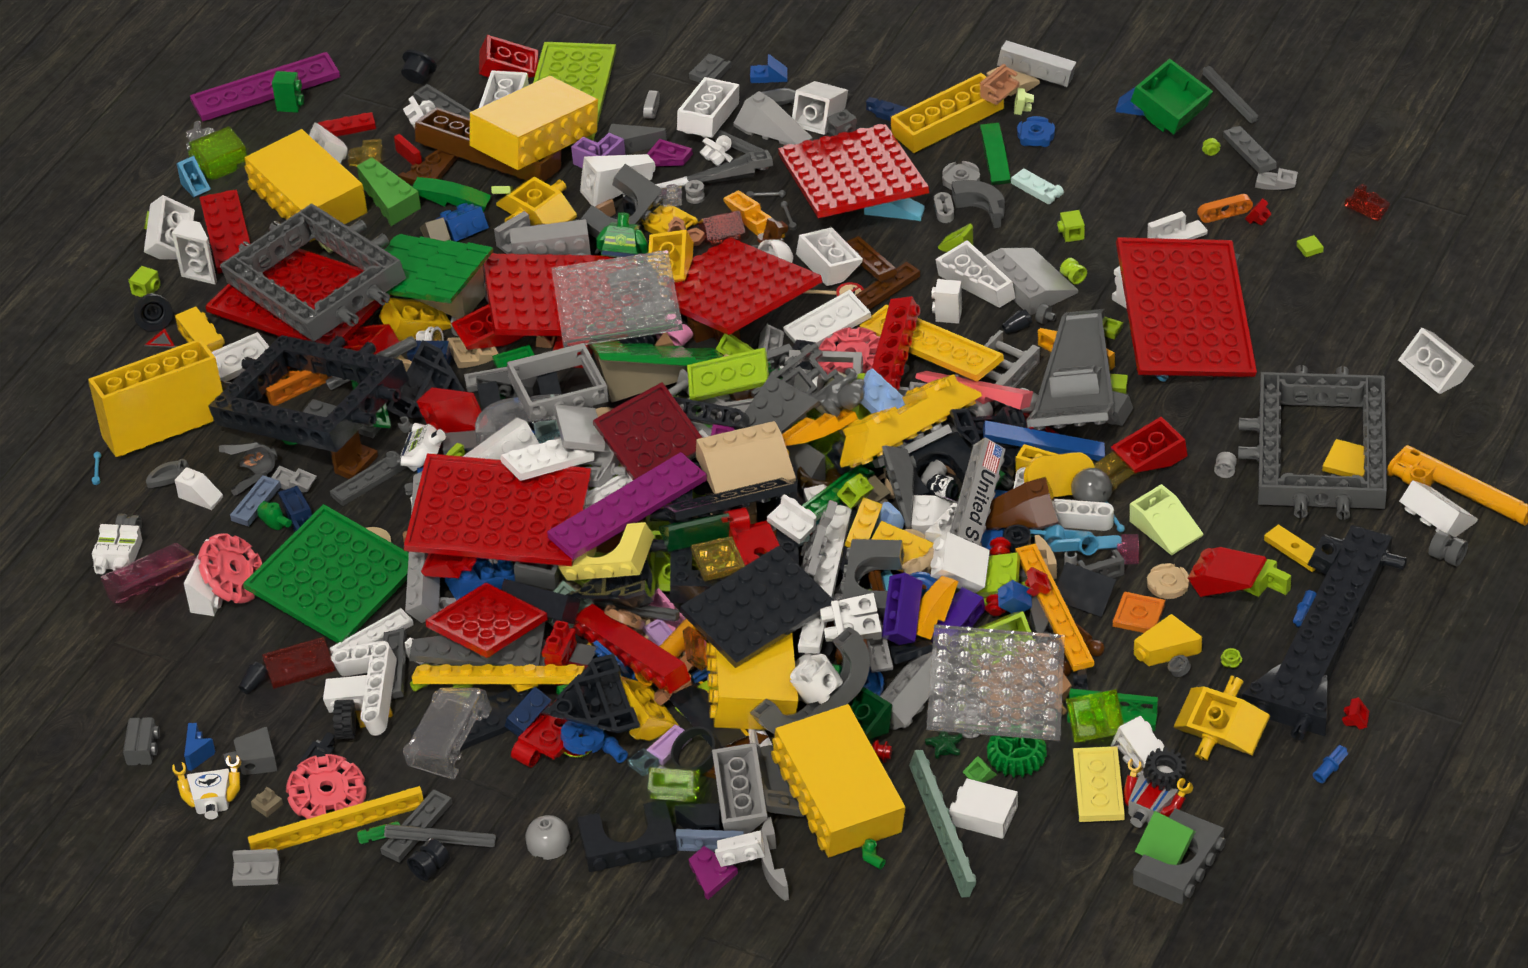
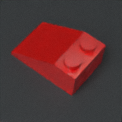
[479,35,538,77]
[451,304,524,350]
[343,324,400,354]
[416,387,488,433]
[1111,417,1188,473]
[1188,547,1267,597]

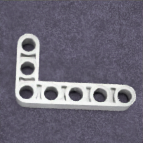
[1013,467,1114,531]
[331,641,397,735]

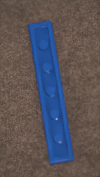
[983,421,1105,462]

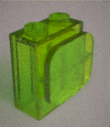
[188,126,247,179]
[648,766,700,802]

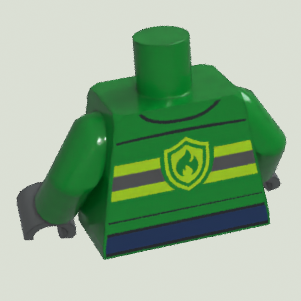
[595,213,649,261]

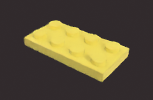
[1073,746,1124,822]

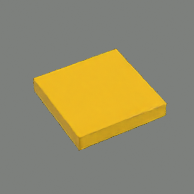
[1322,439,1365,478]

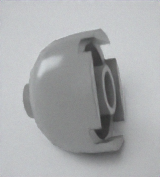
[525,815,571,860]

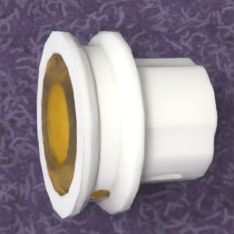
[416,327,444,341]

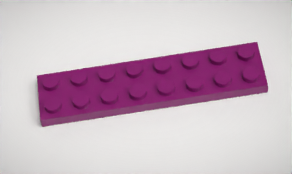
[190,52,340,122]
[547,452,707,560]

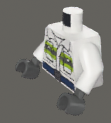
[385,416,446,472]

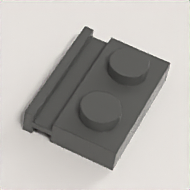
[689,54,731,83]

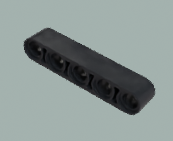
[674,397,749,430]

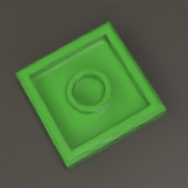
[1135,811,1196,865]

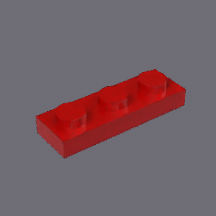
[318,112,376,137]

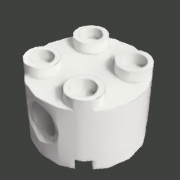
[790,654,843,704]

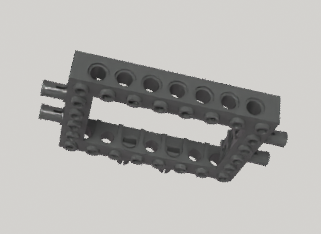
[220,203,406,342]
[1238,365,1387,519]

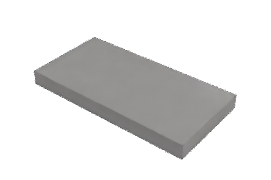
[554,404,605,452]

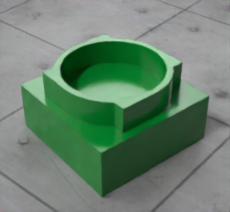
[1130,59,1213,134]

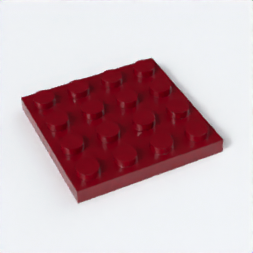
[593,382,703,480]

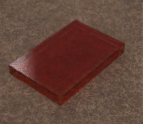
[262,637,335,689]

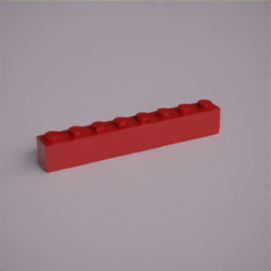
[573,604,691,694]

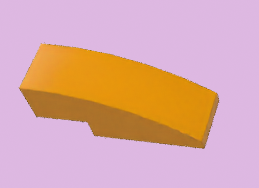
[916,576,959,640]

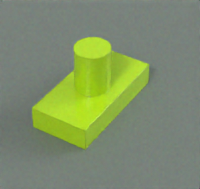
[716,333,754,355]

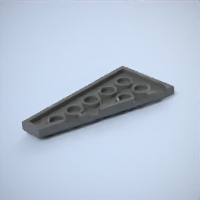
[409,622,545,666]

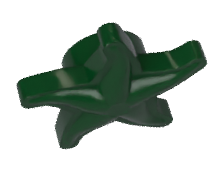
[925,727,963,759]

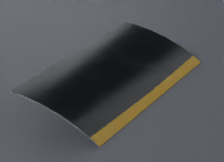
[669,681,749,748]

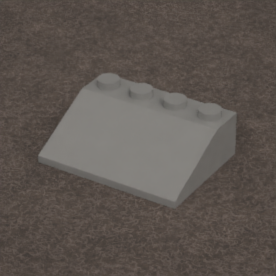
[985,248,1078,316]

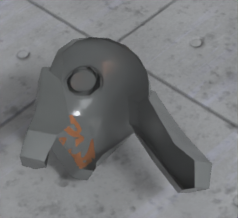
[219,442,277,495]

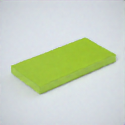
[687,347,769,401]

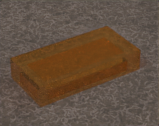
[683,626,707,671]

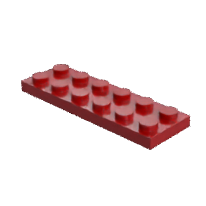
[200,189,250,274]

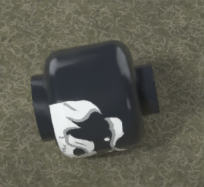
[926,474,958,501]

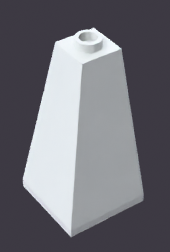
[580,154,655,207]

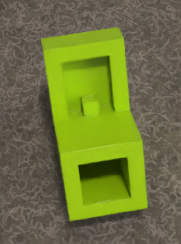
[1243,559,1291,597]

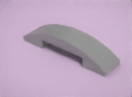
[761,817,789,901]

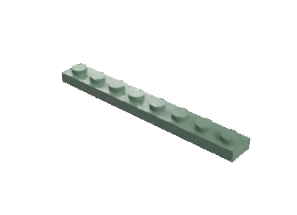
[909,750,976,897]

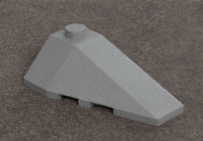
[734,91,812,145]

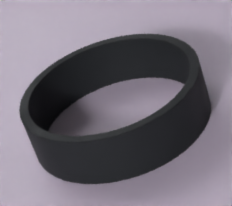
[671,726,720,776]

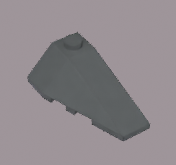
[882,445,917,529]

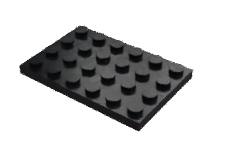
[680,545,835,668]

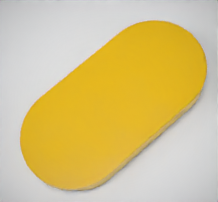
[1024,452,1095,497]

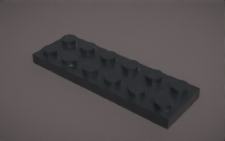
[663,477,796,522]
[410,688,533,764]

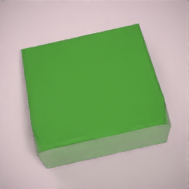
[963,756,997,783]

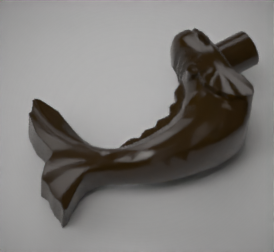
[797,466,844,489]

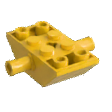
[496,177,577,226]
[1174,676,1270,761]

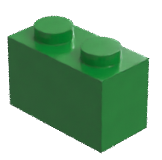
[272,71,304,113]

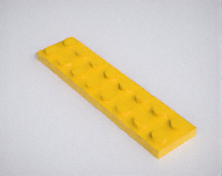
[859,305,1004,382]

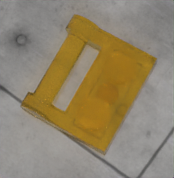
[1094,451,1139,491]

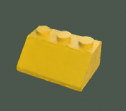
[621,676,679,741]

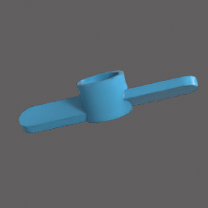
[1029,524,1093,546]
[1050,531,1124,555]

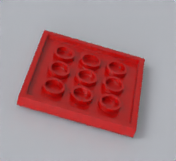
[426,583,547,658]

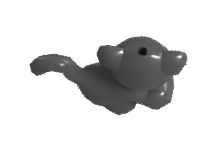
[816,368,865,418]

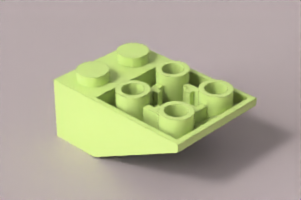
[1130,484,1203,555]

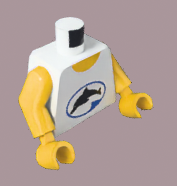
[172,756,242,819]

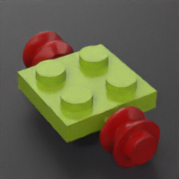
[976,537,1020,616]

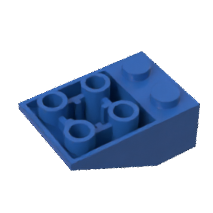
[445,558,515,601]

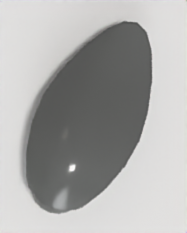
[761,88,796,105]
[146,459,189,488]

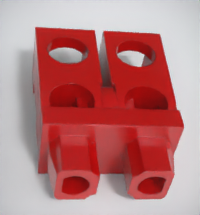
[541,621,577,686]

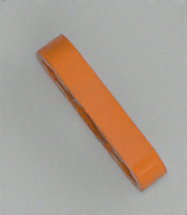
[1197,194,1253,223]

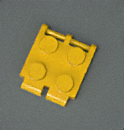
[642,204,698,234]

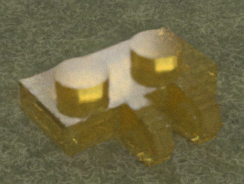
[348,139,382,166]

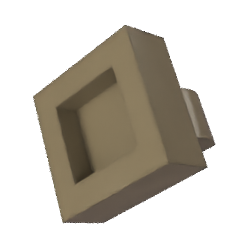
[251,787,283,817]

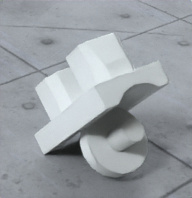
[403,96,435,129]
[700,135,733,166]

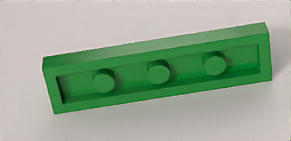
[1067,689,1158,731]

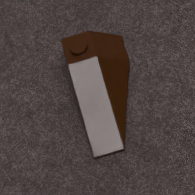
[985,477,1059,530]

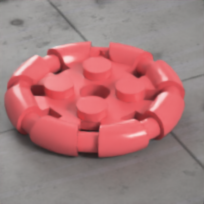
[818,327,880,375]
[198,533,263,604]
[286,754,367,820]

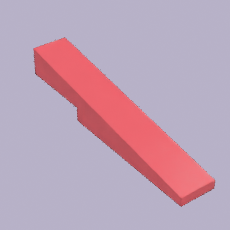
[915,371,1033,410]

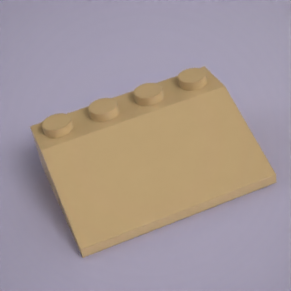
[696,421,796,494]

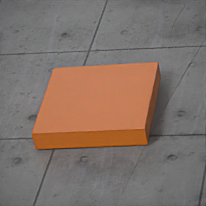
[1113,592,1165,633]

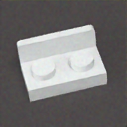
[767,494,817,544]
[715,830,765,867]

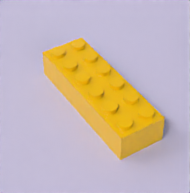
[891,73,1004,153]

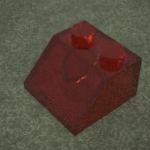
[698,210,745,245]

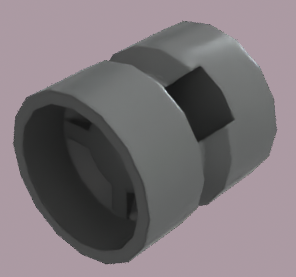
[1428,530,1468,567]

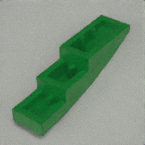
[980,123,1011,185]
[412,177,491,212]

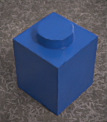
[998,580,1032,613]

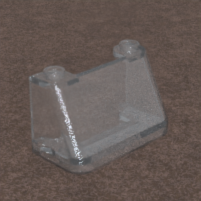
[403,688,492,780]

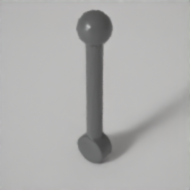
[746,190,786,198]
[781,201,797,230]

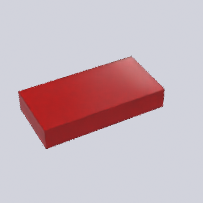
[394,134,422,165]

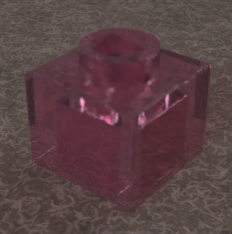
[1117,534,1139,564]

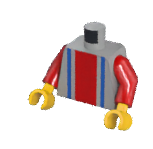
[1124,759,1193,828]

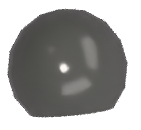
[1071,468,1112,503]

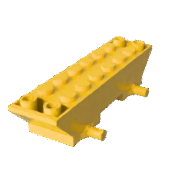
[840,374,982,468]

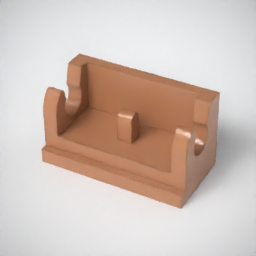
[980,64,1020,105]

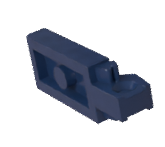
[866,97,908,122]

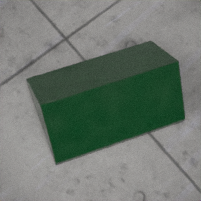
[658,513,730,552]
[848,687,893,739]

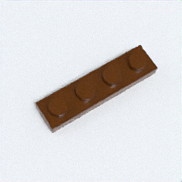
[846,236,897,281]
[855,262,920,310]

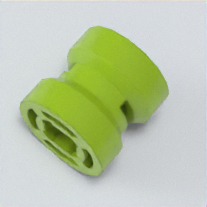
[1060,258,1087,284]

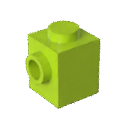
[1057,210,1084,242]
[129,266,160,297]
[837,473,874,509]

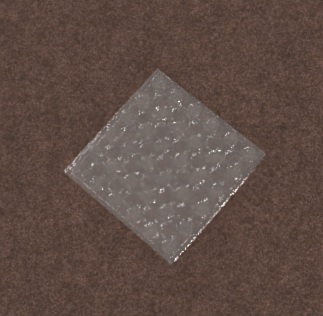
[551,250,683,348]
[926,625,1065,741]

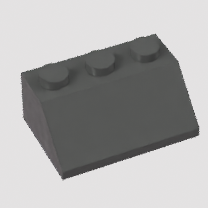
[786,443,825,494]

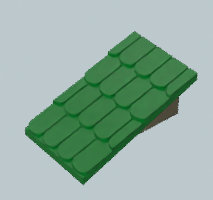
[384,234,493,319]
[589,341,723,402]

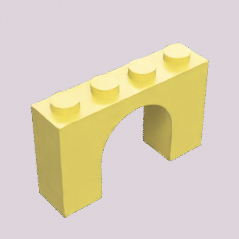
[558,522,654,581]

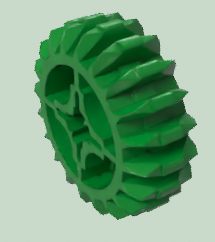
[987,725,1047,779]

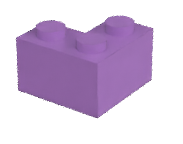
[571,133,626,168]

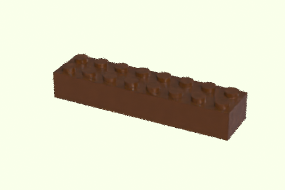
[415,107,561,182]

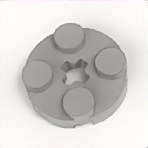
[942,161,980,190]

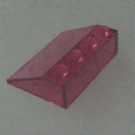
[101,543,196,603]

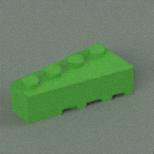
[357,157,421,226]

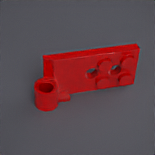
[724,507,780,568]
[511,700,581,768]

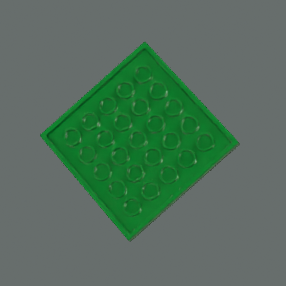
[243,504,409,643]

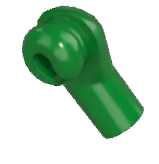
[862,839,886,870]

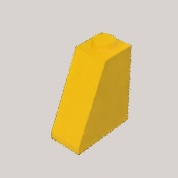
[1134,614,1202,666]

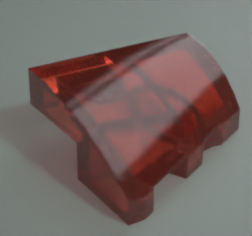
[1344,184,1390,221]

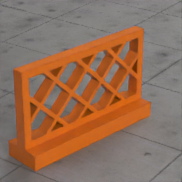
[264,366,332,406]

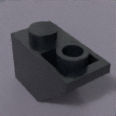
[675,803,721,830]

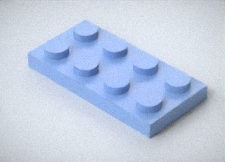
[861,368,921,444]

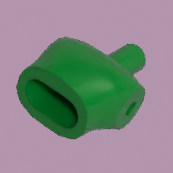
[258,501,292,530]

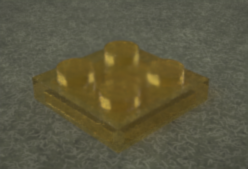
[691,536,745,581]

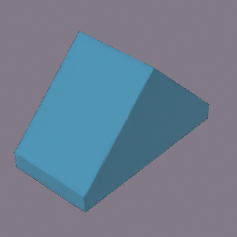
[177,156,210,197]

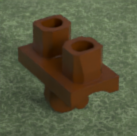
[757,217,788,243]

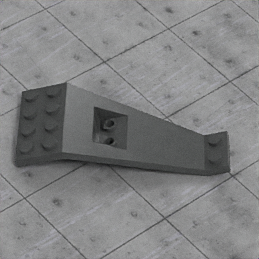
[1026,309,1115,430]

